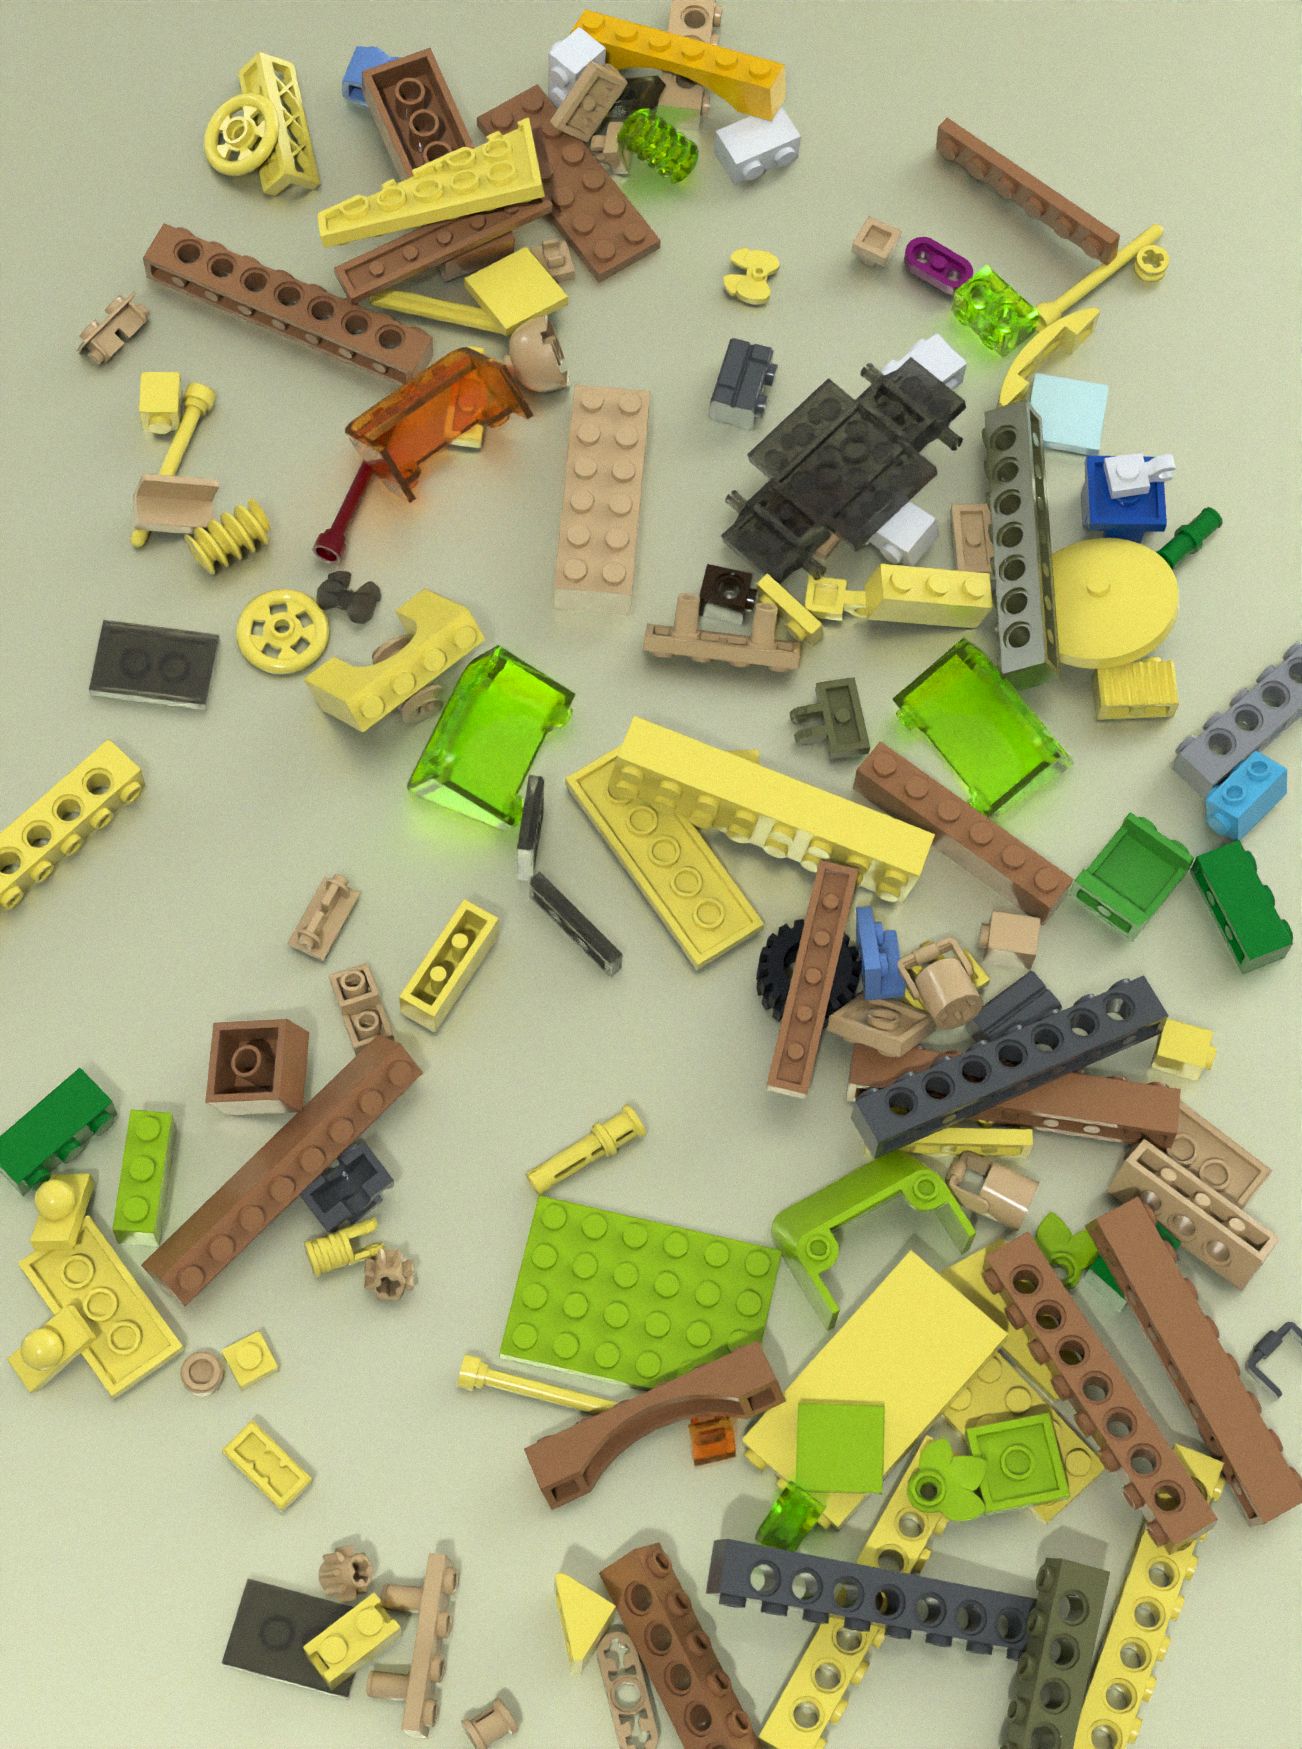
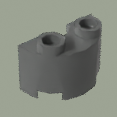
[299,1142,394,1233]

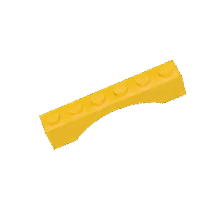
[570,9,786,121]

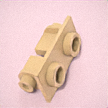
[76,291,150,365]
[287,874,361,961]

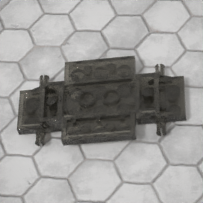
[721,357,966,584]

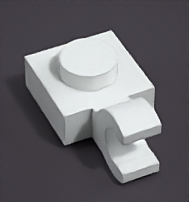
[1103,452,1175,499]

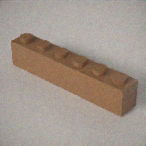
[853,741,1074,926]

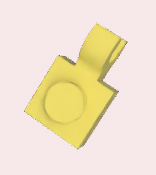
[804,576,867,621]

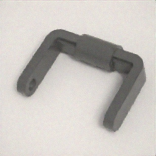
[1245,1322,1302,1399]

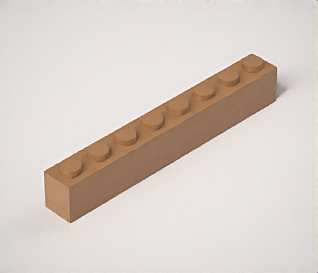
[141,1034,423,1306]
[846,1043,1181,1150]
[1084,1196,1302,1527]

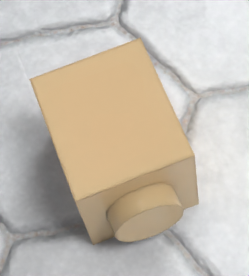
[978,911,1041,969]

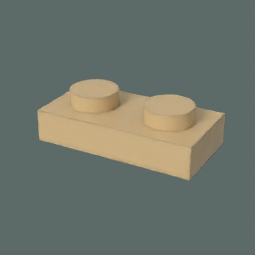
[950,503,995,579]

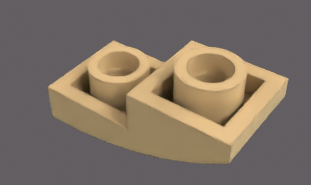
[328,963,394,1056]

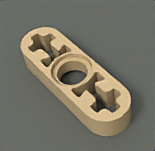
[597,1632,659,1749]

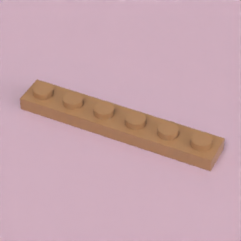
[936,118,1120,266]
[334,188,553,305]
[766,860,859,1099]

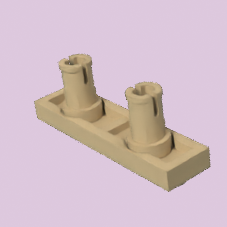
[643,593,801,672]
[366,1553,458,1738]

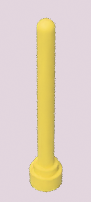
[1027,224,1164,333]
[130,382,217,548]
[457,1354,618,1415]

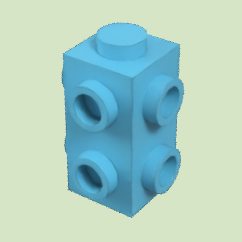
[1205,750,1287,841]

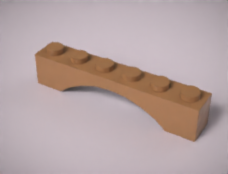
[524,1341,786,1510]

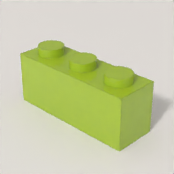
[112,1109,177,1247]

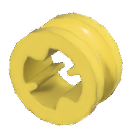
[1134,245,1169,283]

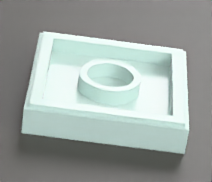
[1030,373,1109,456]

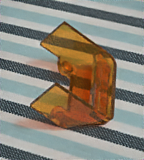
[345,347,534,503]

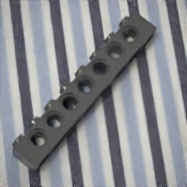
[851,975,1169,1159]
[706,1539,1037,1661]

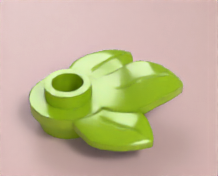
[1032,1212,1098,1292]
[907,1438,987,1522]

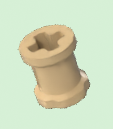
[461,1698,519,1749]

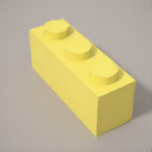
[865,564,993,629]
[399,899,499,1033]

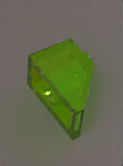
[755,1481,826,1552]

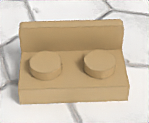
[550,60,628,143]

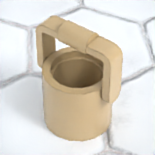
[897,937,983,1030]
[945,1151,1040,1231]

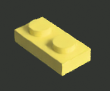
[757,573,824,647]

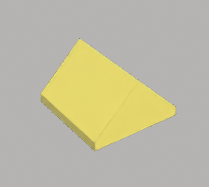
[554,1572,616,1675]

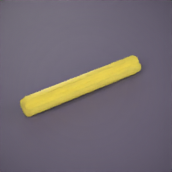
[370,288,512,335]

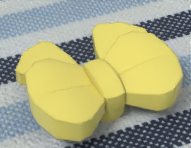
[723,247,780,305]

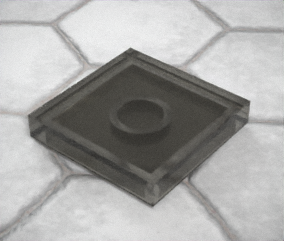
[517,775,545,881]

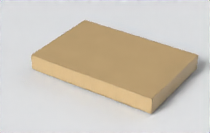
[1123,1100,1272,1210]

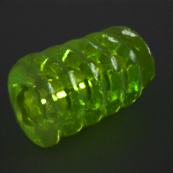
[616,108,699,184]

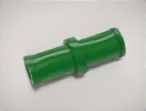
[1156,507,1223,570]

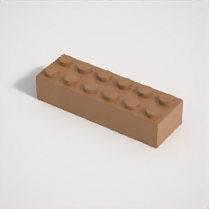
[362,48,515,282]

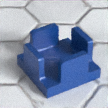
[1081,456,1167,544]

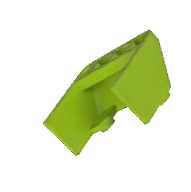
[771,1150,976,1331]

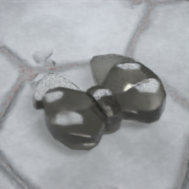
[316,571,382,624]

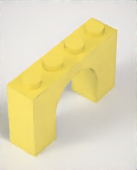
[303,589,486,732]

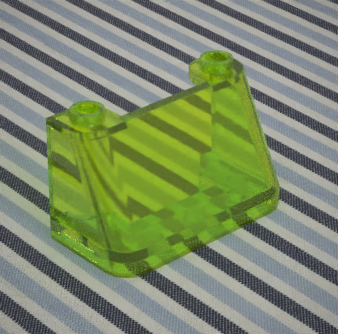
[892,637,1075,820]
[407,645,576,831]

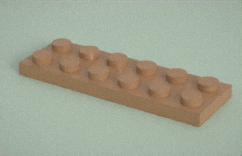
[477,84,661,283]

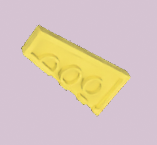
[939,1237,1081,1403]

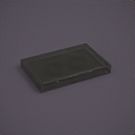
[89,620,220,711]
[222,1578,357,1700]

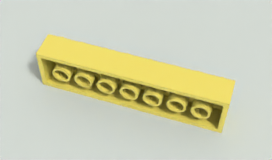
[608,716,935,903]

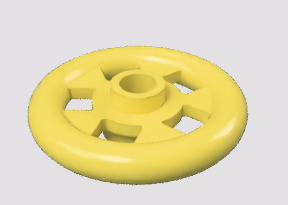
[204,93,280,176]
[236,589,330,674]

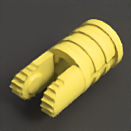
[303,1217,386,1278]

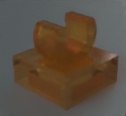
[688,1416,736,1466]

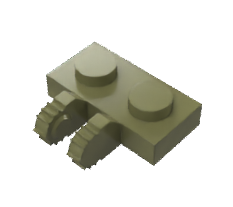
[789,677,870,760]

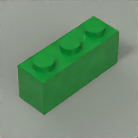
[1190,840,1293,974]
[0,1068,117,1196]

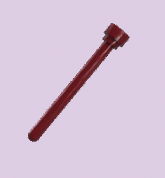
[312,406,401,564]

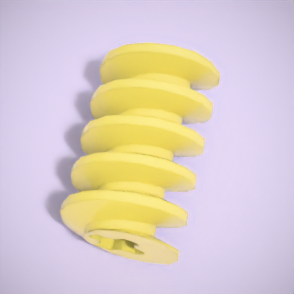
[184,498,271,575]

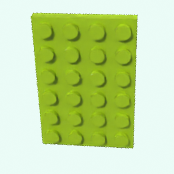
[499,1195,782,1392]

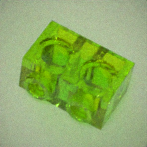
[951,265,1040,358]

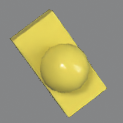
[30,1173,95,1251]
[7,1305,97,1393]

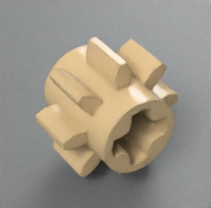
[364,1248,415,1301]
[319,1545,372,1602]

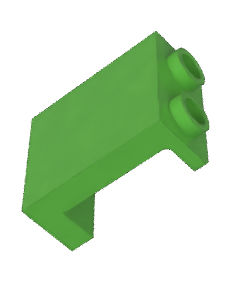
[1069,813,1194,941]

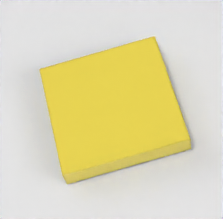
[464,247,568,337]

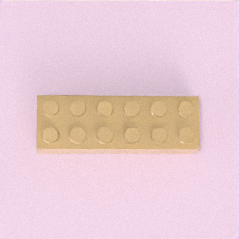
[553,384,650,615]

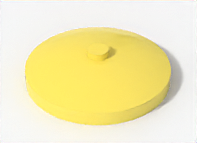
[1052,538,1180,669]

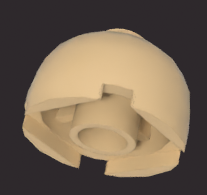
[504,314,570,393]

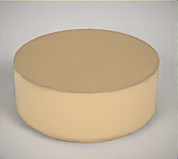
[180,1351,224,1397]

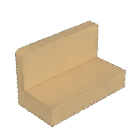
[133,474,219,534]

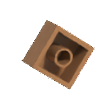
[205,1019,310,1115]

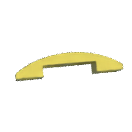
[996,307,1100,408]

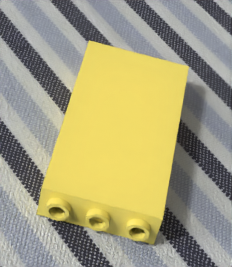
[741,1250,1008,1532]

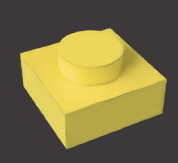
[221,1331,279,1391]

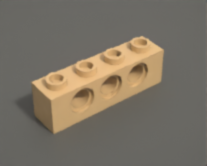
[656,0,722,131]
[1106,1139,1281,1291]

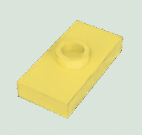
[221,1420,313,1513]

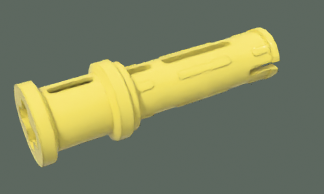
[525,1104,647,1195]

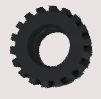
[756,919,861,1028]

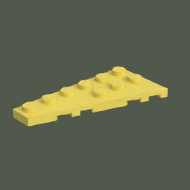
[317,117,545,248]

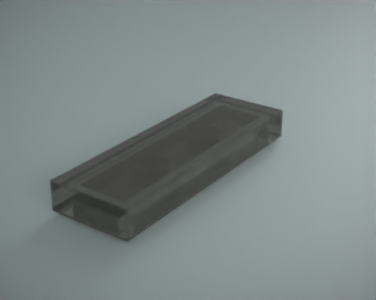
[529,871,623,977]

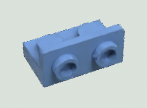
[856,906,905,1001]

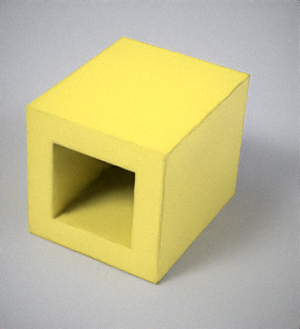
[139,372,183,434]
[1150,1018,1217,1081]

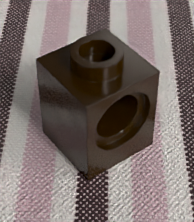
[699,564,757,625]

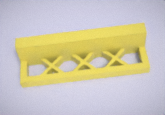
[238,52,320,196]
[864,1106,1033,1158]

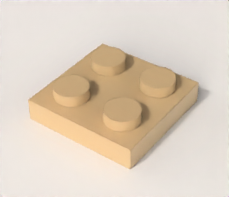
[827,992,937,1058]

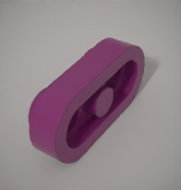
[904,237,973,295]

